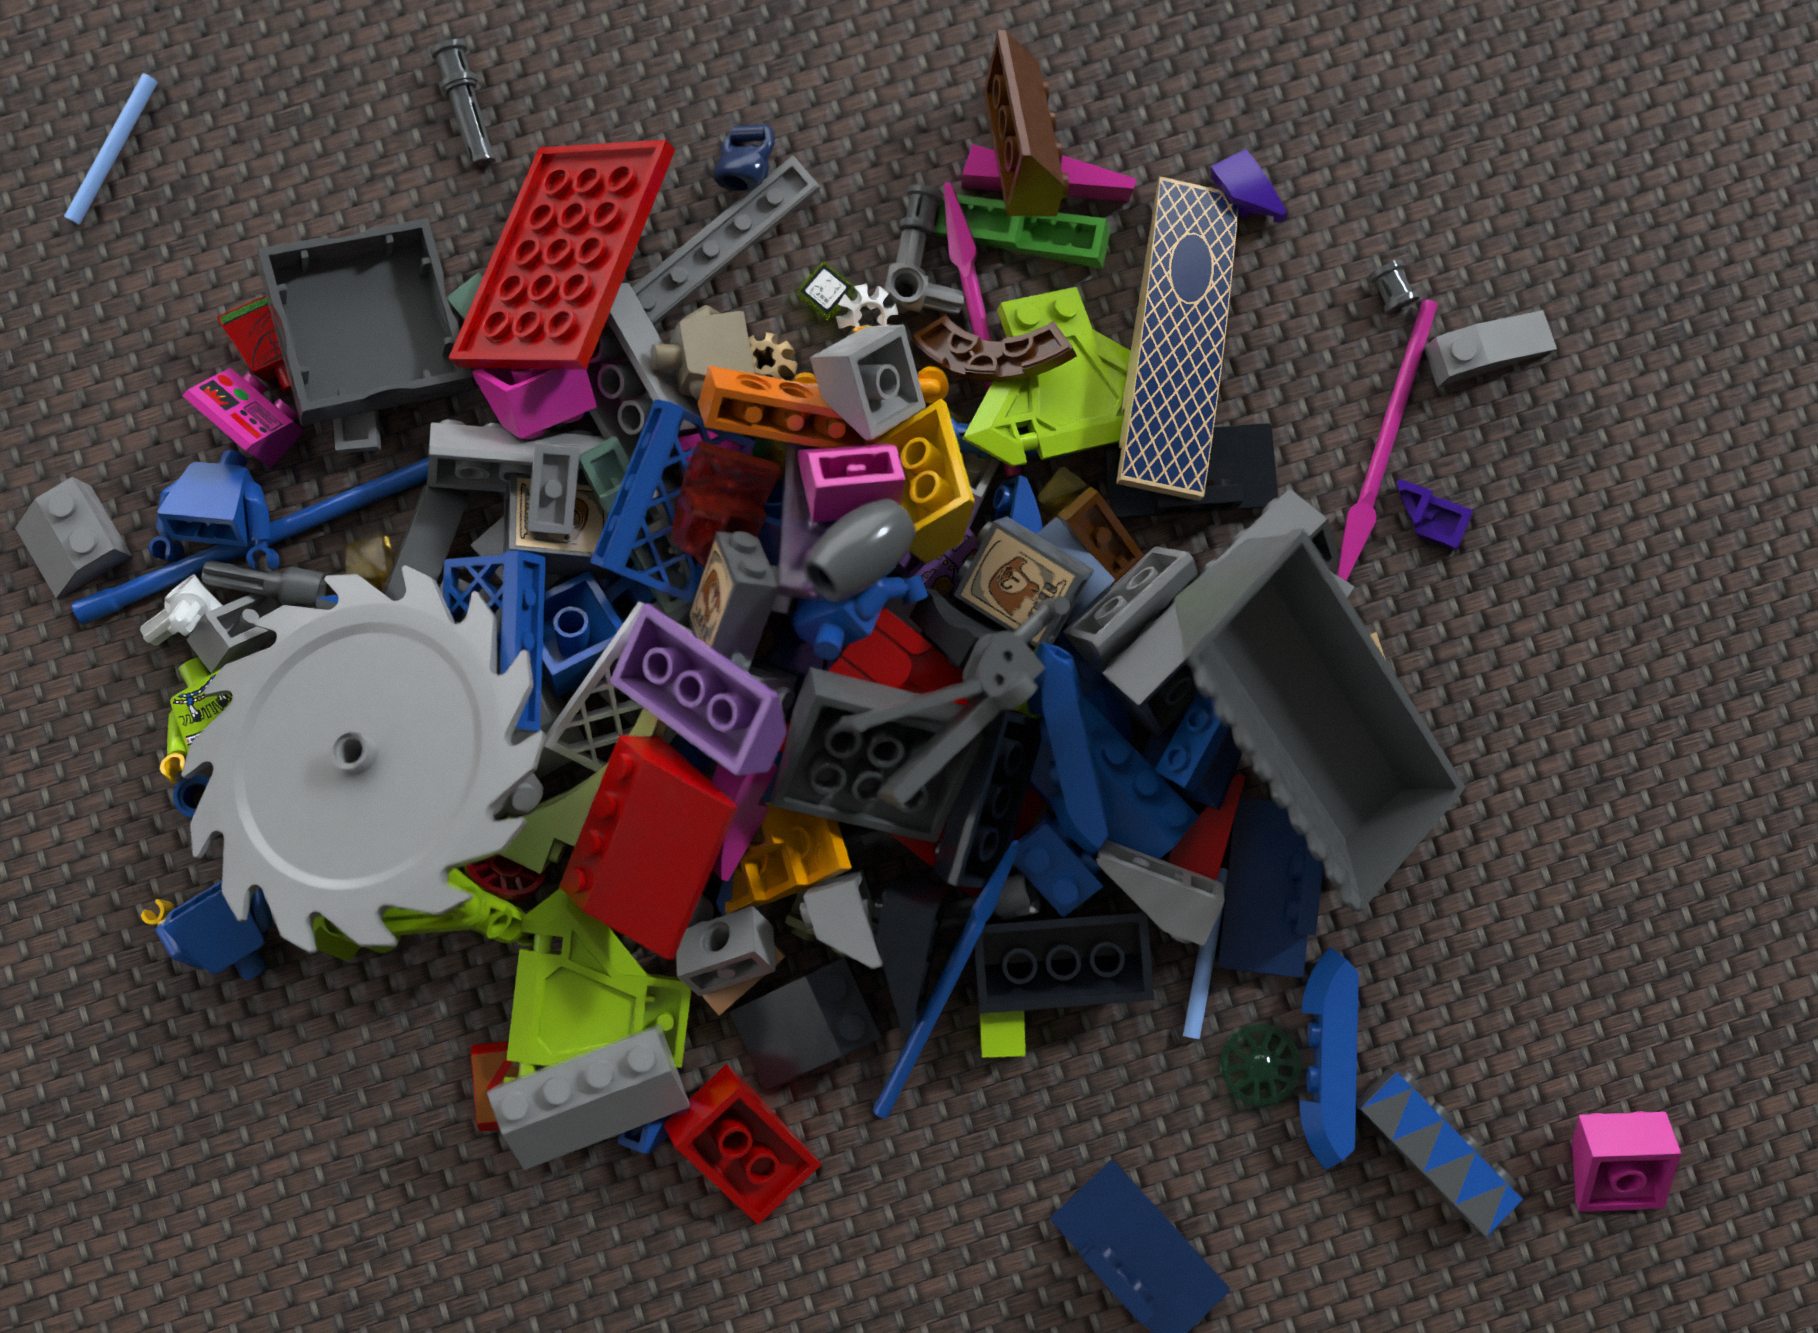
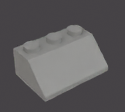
[1062,546,1199,673]

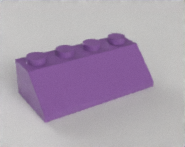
[609,604,787,776]

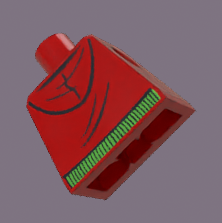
[217,295,292,394]

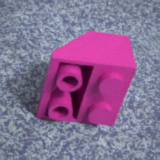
[797,443,905,522]

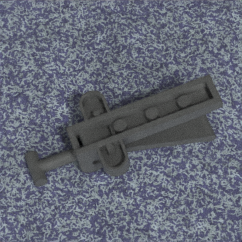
[839,597,1070,806]

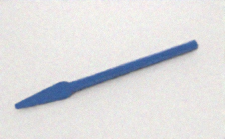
[873,840,1020,1119]

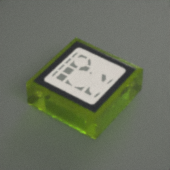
[797,261,855,321]

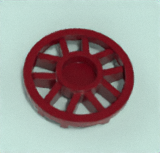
[464,854,546,903]

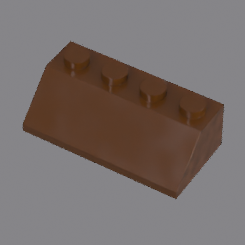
[983,30,1069,216]

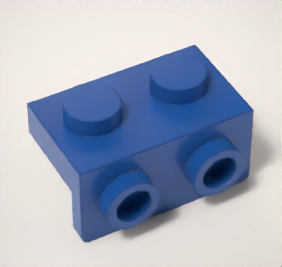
[1013,810,1103,917]

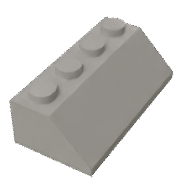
[427,420,604,492]
[487,1024,690,1170]

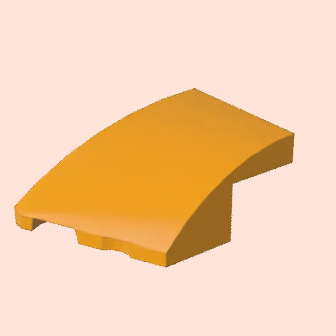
[725,802,851,915]

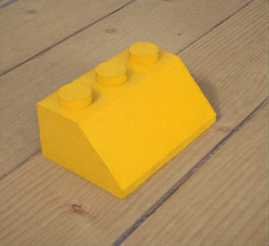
[876,399,975,564]

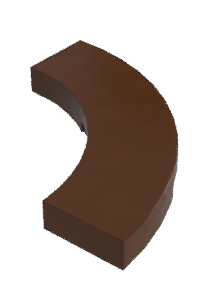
[911,314,1077,382]

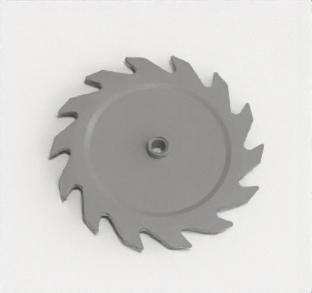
[181,565,546,953]

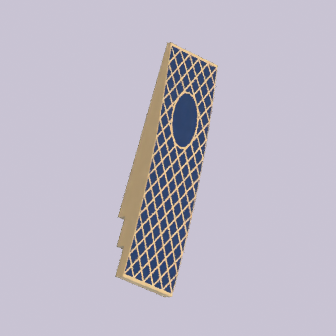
[1116,177,1238,501]

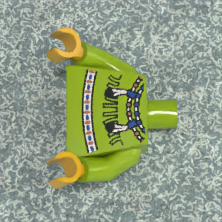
[160,657,233,785]

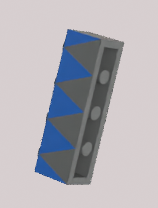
[1356,1069,1523,1237]

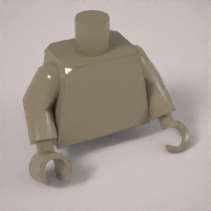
[650,305,755,437]

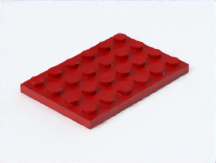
[448,139,675,369]

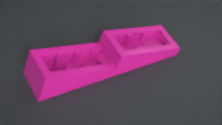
[961,144,1137,202]

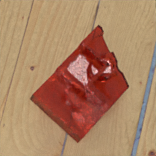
[671,441,781,568]

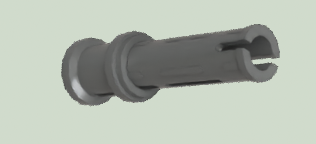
[430,39,496,169]

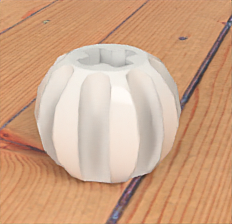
[836,283,899,337]

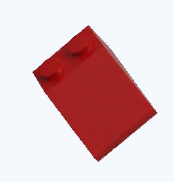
[663,1064,822,1225]

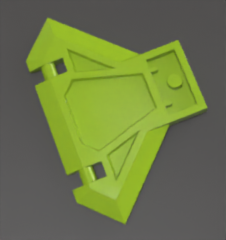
[962,287,1131,467]
[504,888,691,1083]

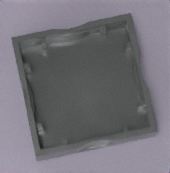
[258,218,473,426]

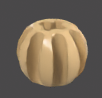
[749,332,798,379]

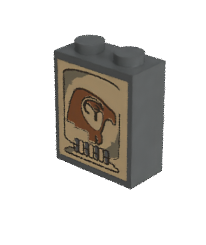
[503,474,609,580]
[954,516,1094,648]
[688,532,779,674]

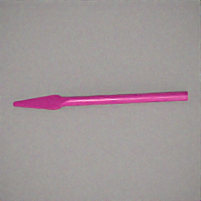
[944,182,1022,478]
[1337,300,1438,581]

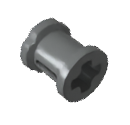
[899,184,944,238]
[1368,259,1420,315]

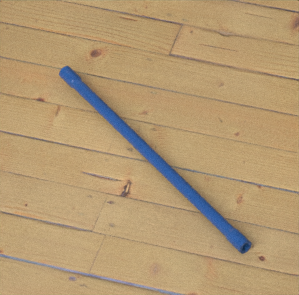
[72,411,591,625]

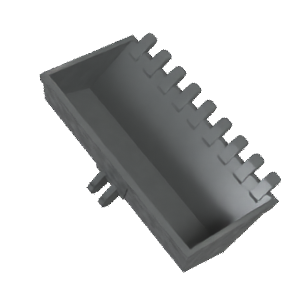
[1174,528,1465,913]

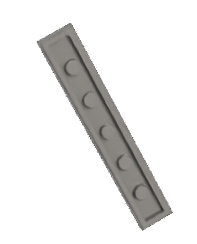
[632,155,820,327]

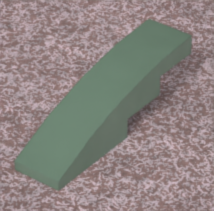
[578,437,698,614]

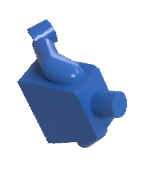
[149,450,280,570]
[790,575,928,660]

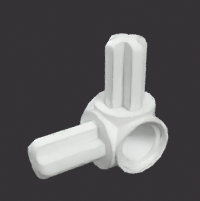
[140,574,223,646]

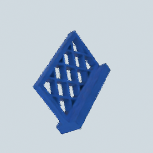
[590,399,756,603]
[443,550,545,732]

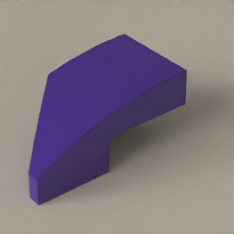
[1210,149,1287,223]
[1397,479,1473,552]

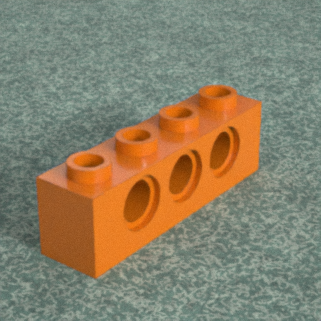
[698,365,879,448]

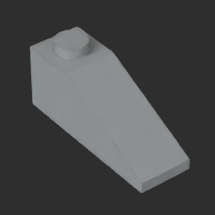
[1424,310,1557,388]
[1097,839,1224,946]

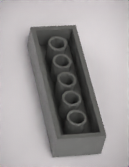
[1103,488,1339,738]

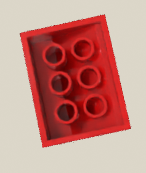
[559,736,738,959]

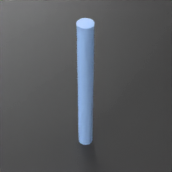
[64,74,158,225]
[1183,868,1228,1039]

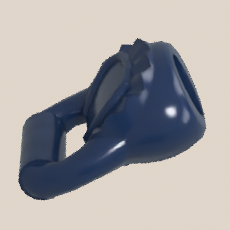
[713,124,775,191]

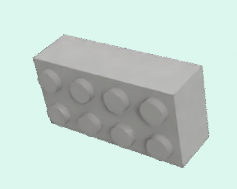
[587,283,702,462]

